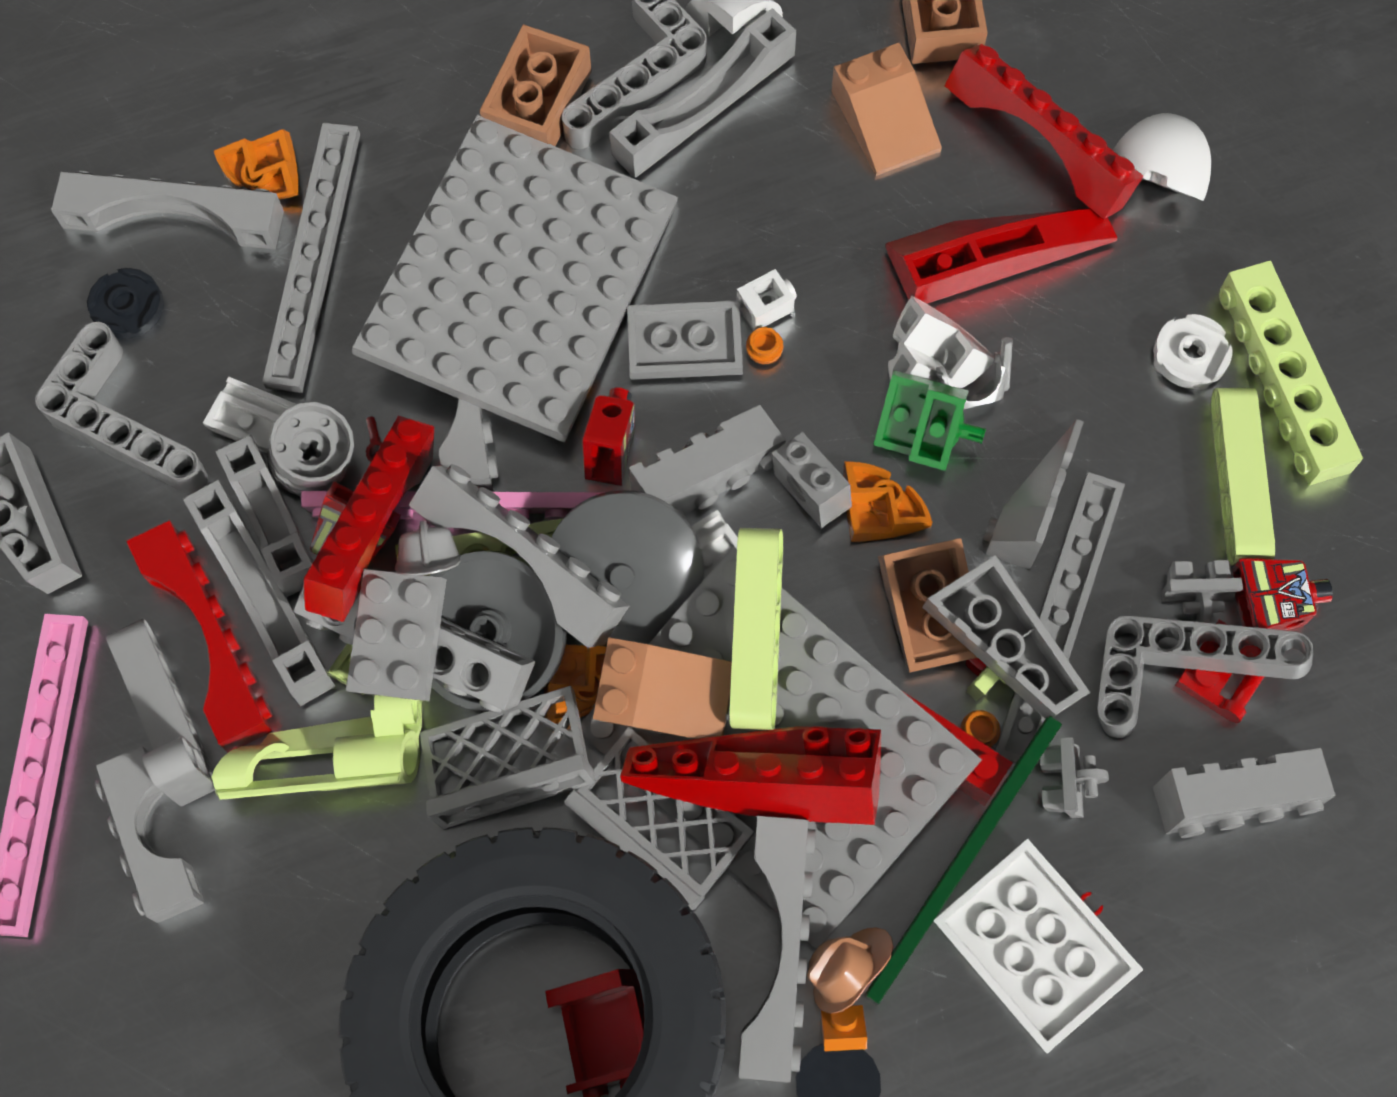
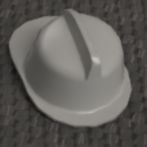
[395,520,461,576]

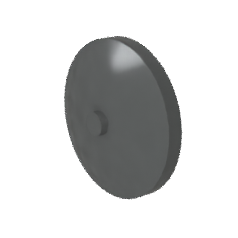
[552,490,704,647]
[429,550,567,712]

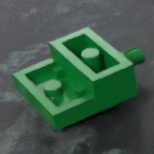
[873,370,986,471]

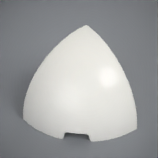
[685,0,783,38]
[1113,113,1211,201]
[888,296,994,388]

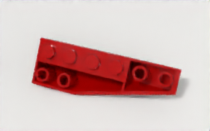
[885,208,1118,304]
[620,726,882,825]

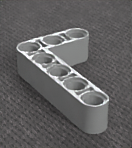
[562,0,707,149]
[35,322,208,494]
[1097,616,1313,738]
[106,618,215,807]

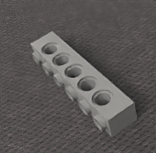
[293,584,535,712]

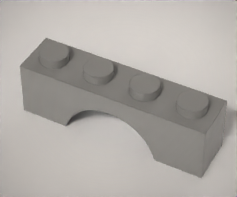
[215,435,313,597]
[95,746,204,923]

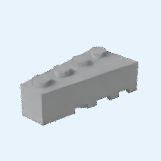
[628,405,786,518]
[0,432,82,594]
[922,555,1090,719]
[1153,748,1336,838]

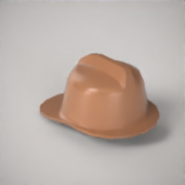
[807,927,894,1014]

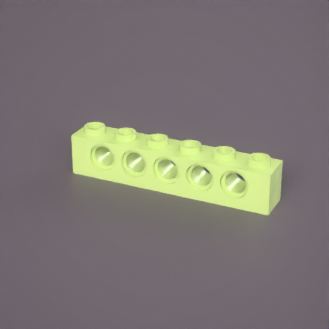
[1219,260,1363,486]

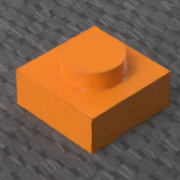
[821,1005,867,1051]

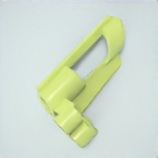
[211,695,422,800]

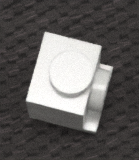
[736,269,797,331]

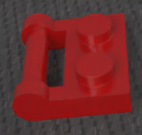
[1175,619,1265,723]

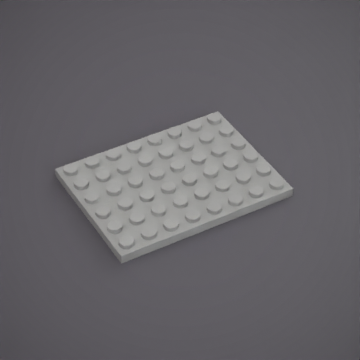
[352,114,678,442]
[581,546,982,949]

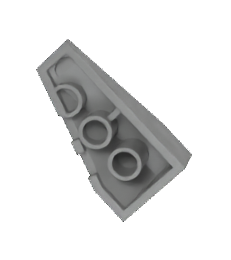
[983,419,1084,570]

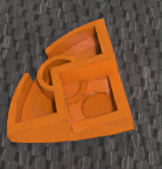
[214,129,299,199]
[843,461,933,542]
[544,645,607,724]

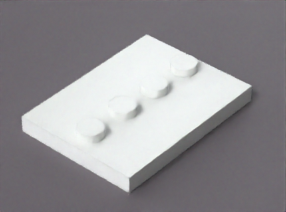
[934,839,1143,1053]

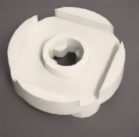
[1153,314,1232,391]

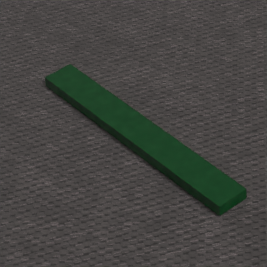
[865,716,1062,1005]

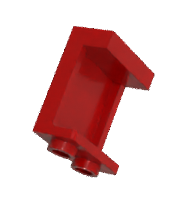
[545,969,645,1097]

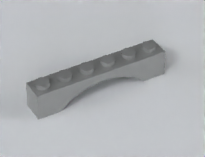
[609,8,796,178]
[51,171,284,250]
[438,399,499,492]
[409,464,630,648]
[183,480,336,706]
[739,816,815,1083]

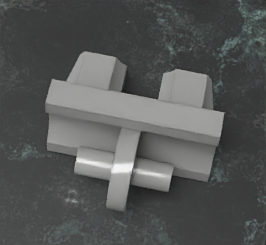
[1161,560,1243,623]
[1040,737,1109,819]

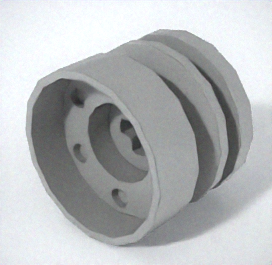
[267,402,354,496]

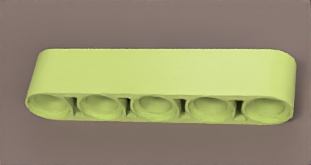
[1211,388,1275,566]
[729,528,783,730]

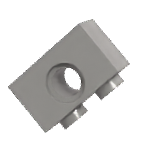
[772,432,852,528]

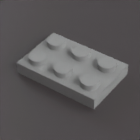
[627,301,743,380]
[346,569,447,702]

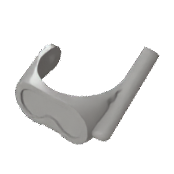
[936,337,1013,409]

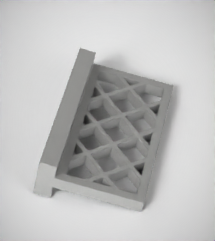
[420,686,596,829]
[563,727,756,910]

